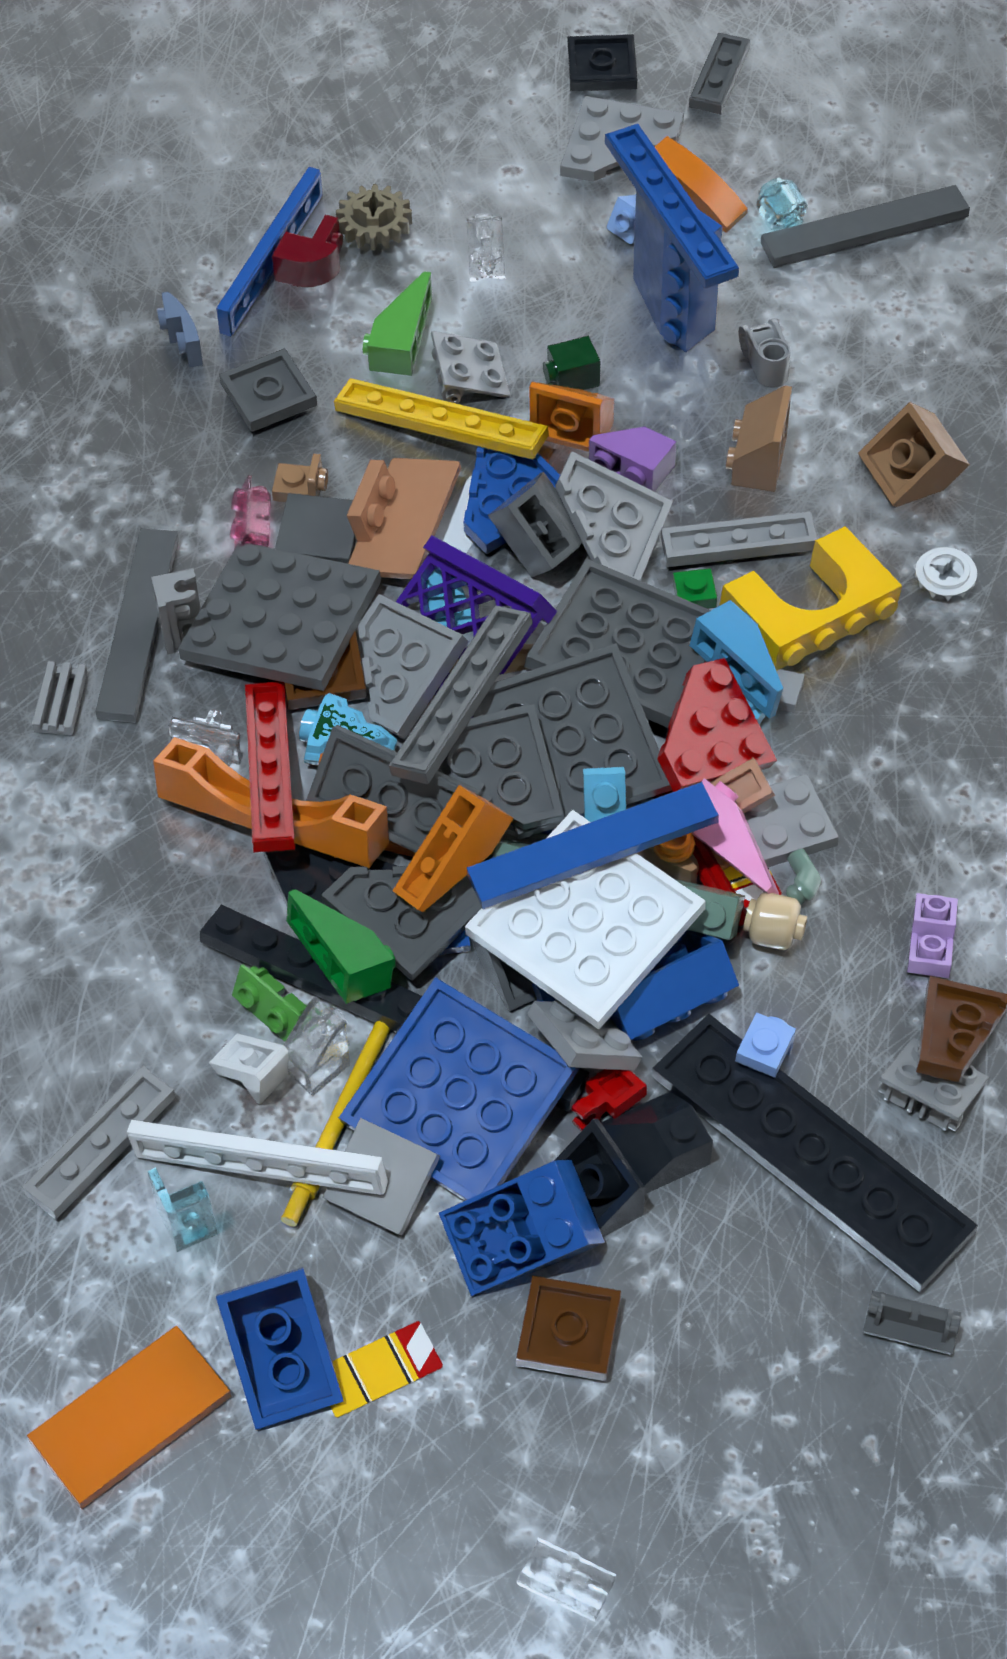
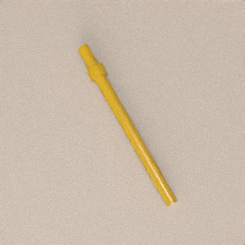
[280,1021,390,1227]

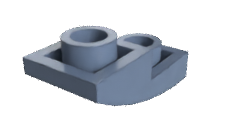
[157,292,203,368]

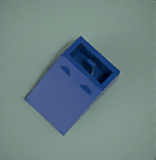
[439,1160,605,1296]

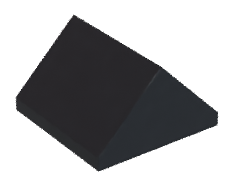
[555,1119,645,1237]

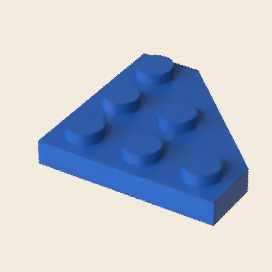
[463,446,560,554]

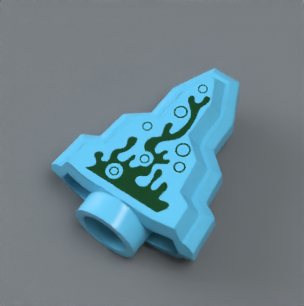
[299,693,397,765]

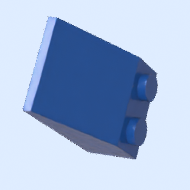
[216,1267,343,1430]

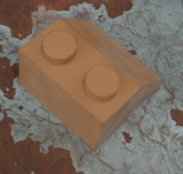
[726,385,792,492]
[858,402,970,507]

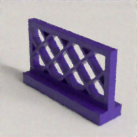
[396,535,557,675]

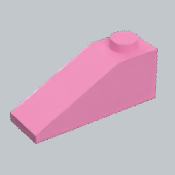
[692,778,779,894]

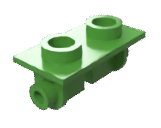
[232,964,315,1046]

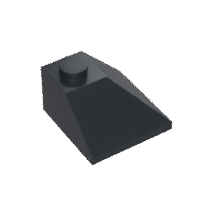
[601,1091,713,1194]

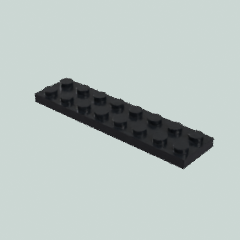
[652,1014,978,1292]

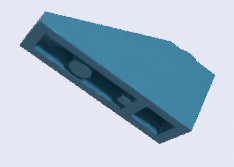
[689,600,784,719]

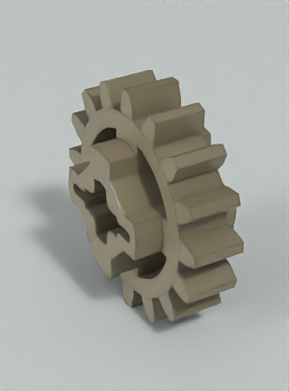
[336,184,412,250]

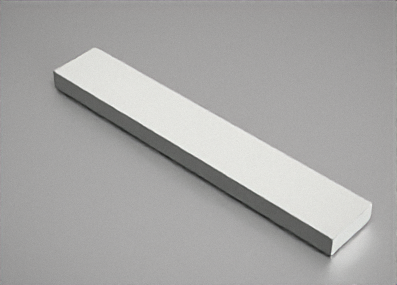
[127,1120,388,1195]

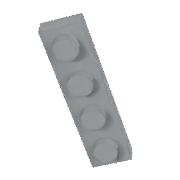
[661,511,818,567]
[22,1066,176,1219]

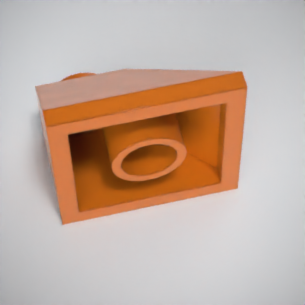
[529,382,614,452]

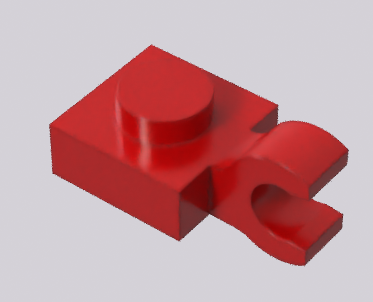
[572,1069,647,1131]

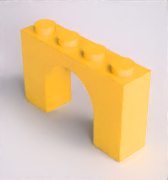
[719,526,902,671]

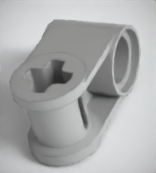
[738,318,790,387]

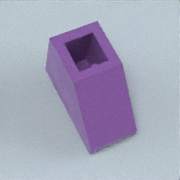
[589,426,677,492]

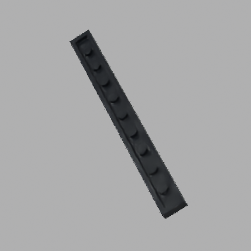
[200,904,590,1112]

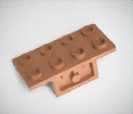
[347,458,461,579]

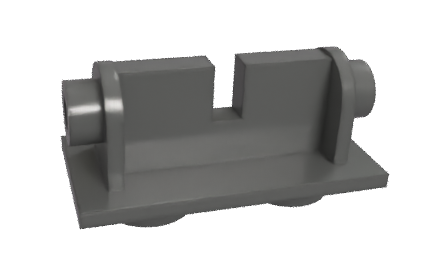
[863,1290,961,1355]

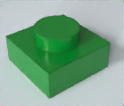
[673,568,717,609]

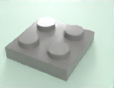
[744,774,839,867]
[527,1000,642,1071]

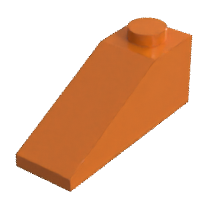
[392,785,514,912]

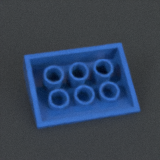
[633,190,722,352]

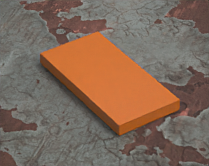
[27,1325,232,1509]

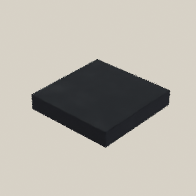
[567,34,638,91]

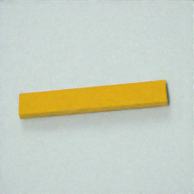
[334,378,549,460]

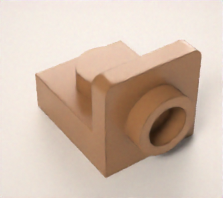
[272,453,328,502]

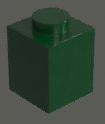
[543,335,601,390]

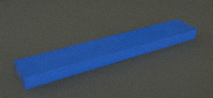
[605,123,739,289]
[216,167,323,337]
[467,782,719,909]

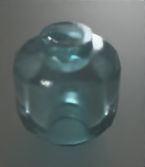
[756,178,808,231]

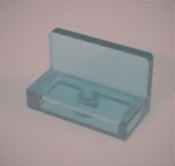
[147,1168,218,1252]

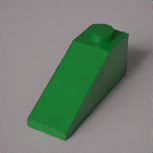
[286,889,396,1004]

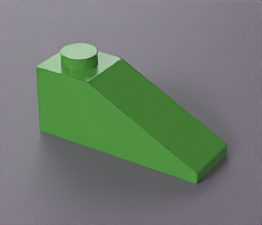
[362,271,432,376]

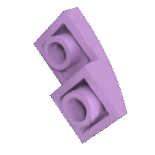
[907,893,958,978]

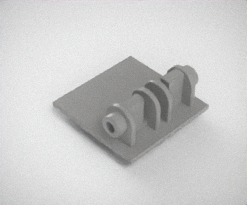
[431,331,510,404]
[878,1038,989,1131]

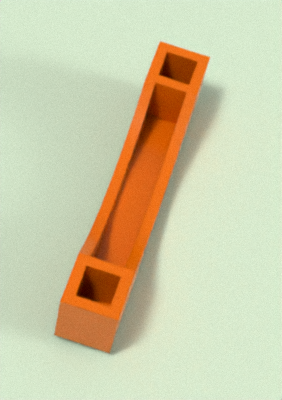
[153,737,389,868]

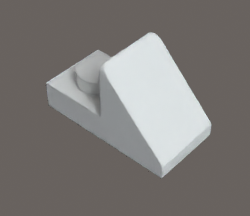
[209,1033,289,1104]

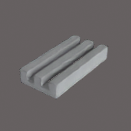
[32,661,88,735]

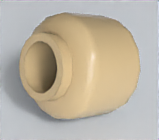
[743,892,808,951]

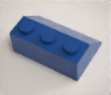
[610,930,739,1041]

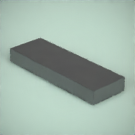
[689,32,750,115]

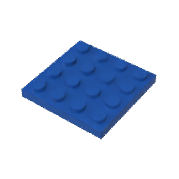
[338,977,580,1201]

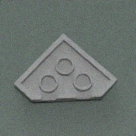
[560,96,684,182]
[555,451,673,581]
[358,594,469,740]

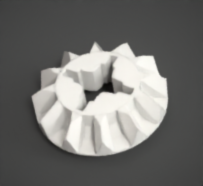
[915,547,977,601]

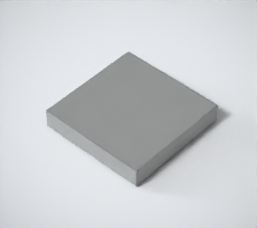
[322,1118,440,1236]

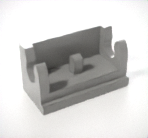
[151,568,201,655]

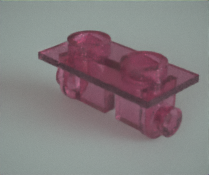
[230,475,271,550]

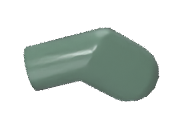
[786,849,821,905]

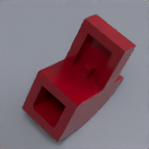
[272,214,343,287]

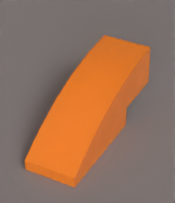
[655,136,748,233]

